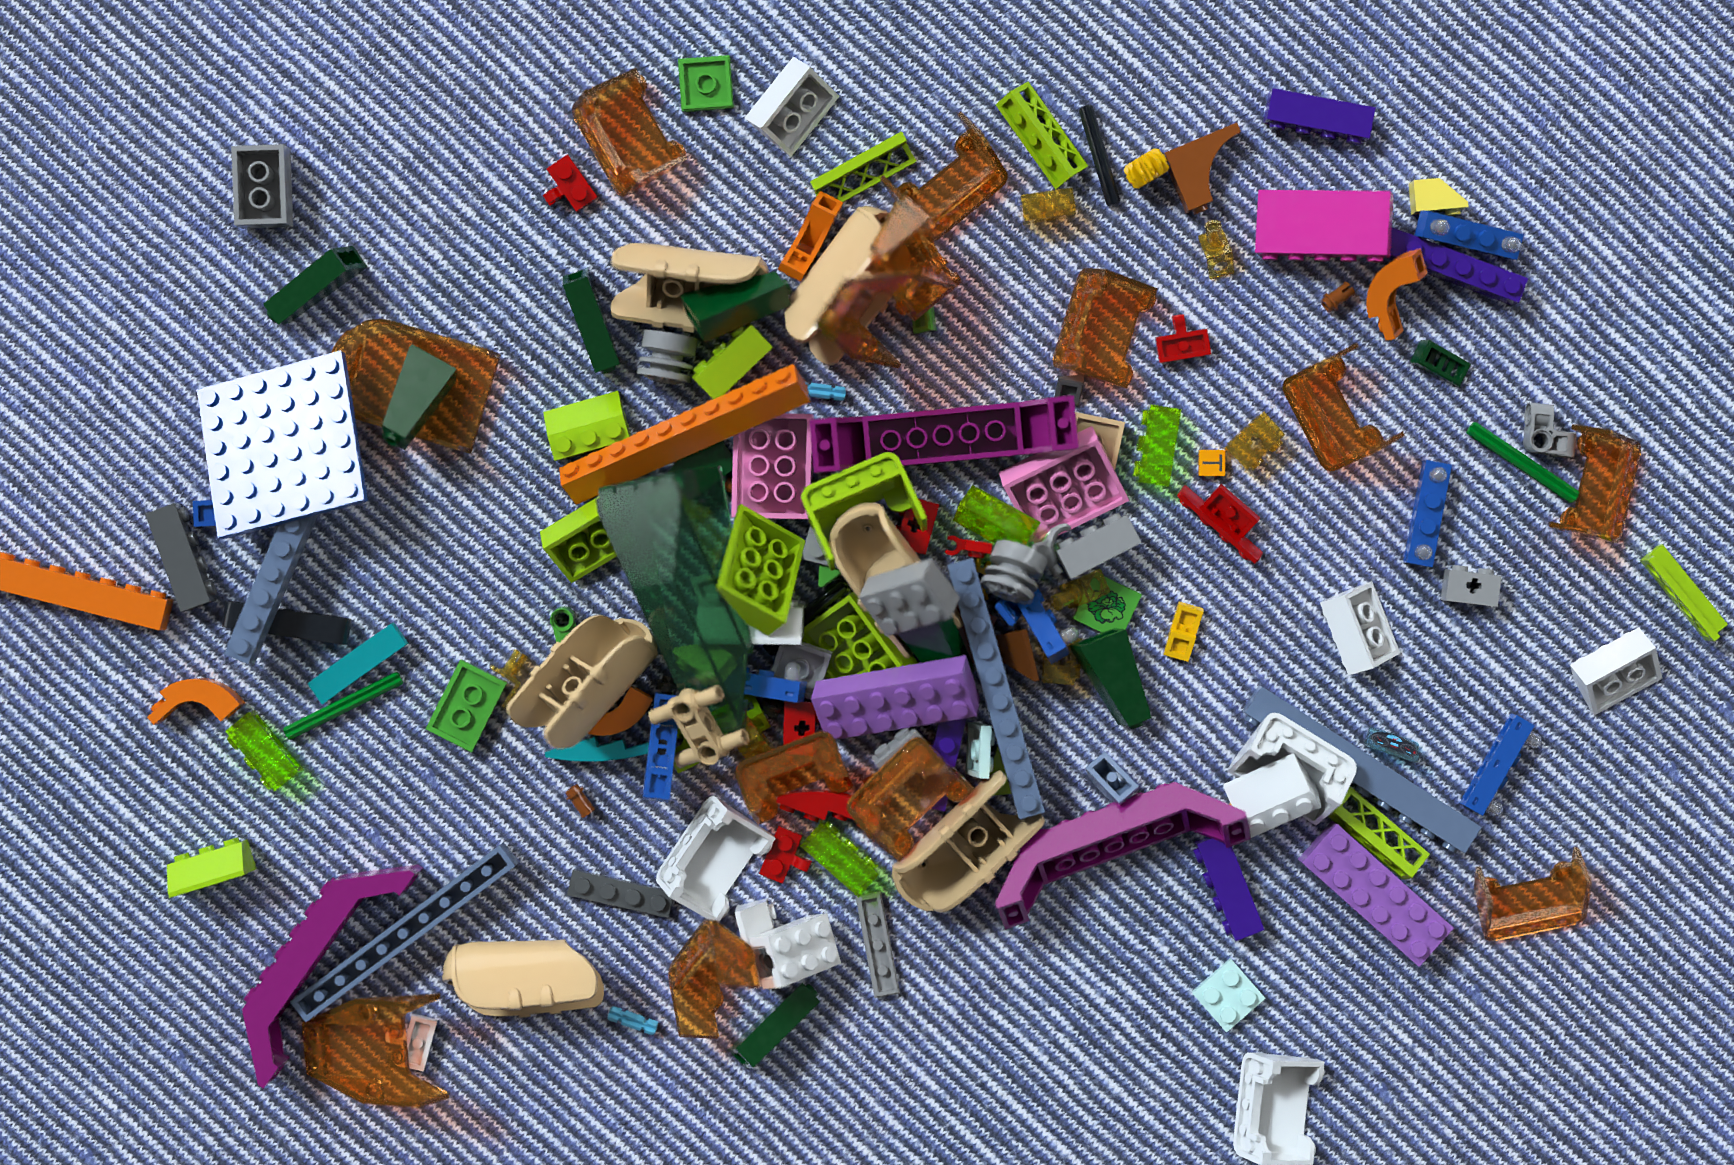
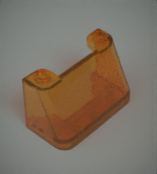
[572,68,688,197]
[869,195,962,321]
[1053,268,1158,389]
[735,731,855,825]
[847,737,975,862]

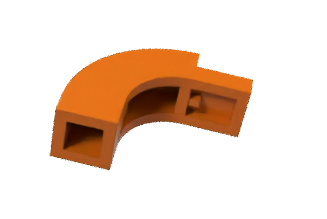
[778,191,844,282]
[1366,249,1428,341]
[147,678,246,725]
[588,685,654,736]

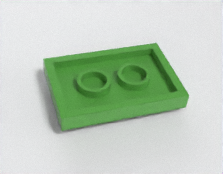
[426,659,508,752]

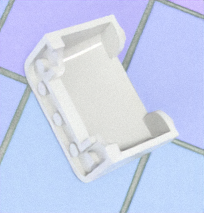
[1227,713,1357,825]
[656,796,776,925]
[1233,1053,1325,1165]

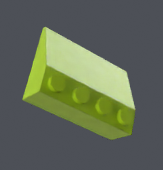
[716,504,806,636]
[802,591,918,679]

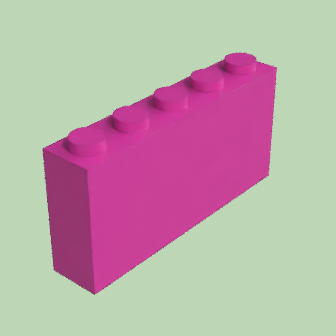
[1255,190,1394,262]

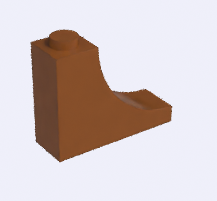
[1164,122,1241,215]

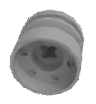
[637,330,698,385]
[980,540,1048,604]

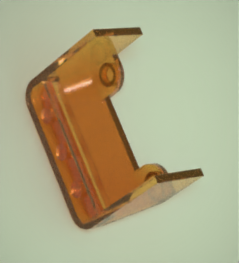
[880,111,1008,241]
[1282,343,1405,471]
[1549,424,1641,543]
[1474,846,1592,941]
[668,919,760,1039]

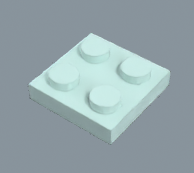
[965,722,995,779]
[1192,958,1266,1032]

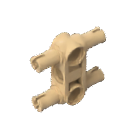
[649,685,749,768]

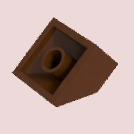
[995,628,1039,682]

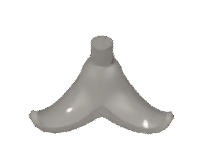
[1030,523,1071,577]

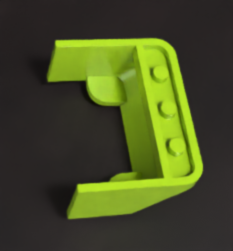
[801,452,927,571]

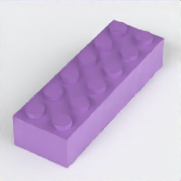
[811,655,980,741]
[1298,821,1454,967]

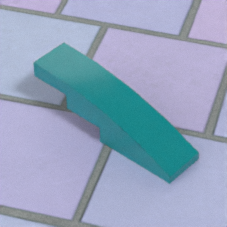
[307,622,409,705]
[544,736,649,762]

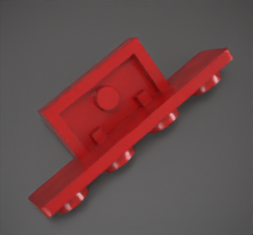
[1177,484,1263,564]

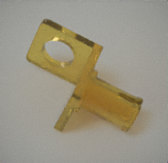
[1198,220,1234,279]
[1050,569,1110,611]
[489,649,528,710]

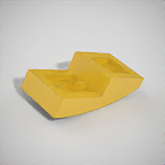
[1163,601,1204,662]

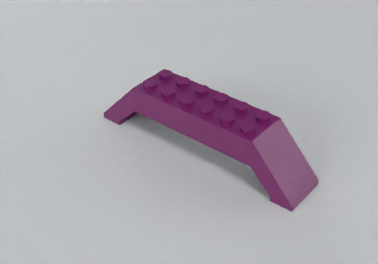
[809,395,1079,473]
[995,782,1251,930]
[242,864,423,1089]

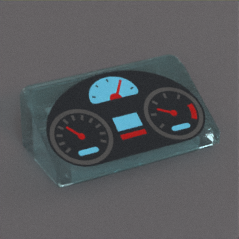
[1364,727,1419,763]

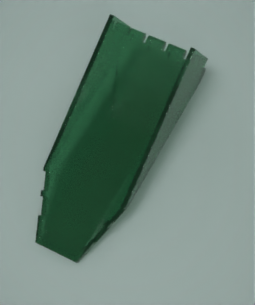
[595,466,753,734]

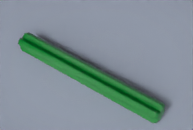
[1466,422,1580,503]
[283,672,403,740]

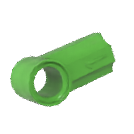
[550,606,576,643]

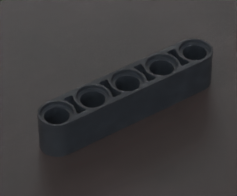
[222,601,351,645]

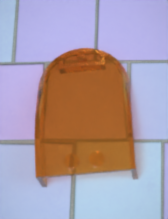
[331,319,501,454]

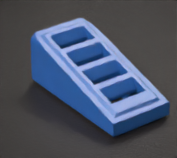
[993,598,1022,626]

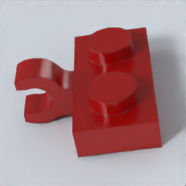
[543,154,598,213]
[1155,314,1211,363]
[945,536,993,558]
[759,825,812,884]

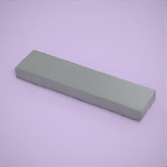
[855,891,900,998]

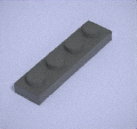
[567,869,673,918]

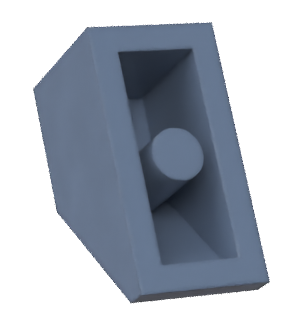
[1085,751,1139,805]

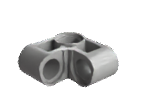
[1523,402,1577,458]

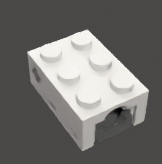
[749,913,841,989]

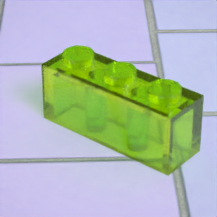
[1132,404,1181,487]
[953,485,1041,547]
[225,710,304,792]
[800,820,879,898]

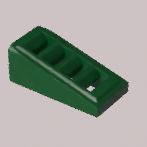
[1410,340,1471,387]

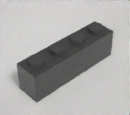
[145,503,217,612]

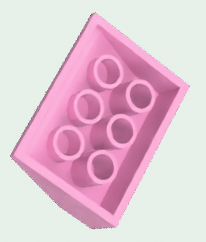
[731,413,814,519]
[999,426,1130,544]

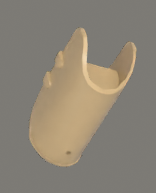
[785,206,908,365]
[610,243,770,333]
[829,502,963,659]
[507,615,658,749]
[892,770,1045,913]
[442,939,604,1018]

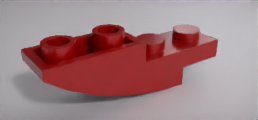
[776,789,881,831]

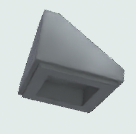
[1054,375,1084,406]

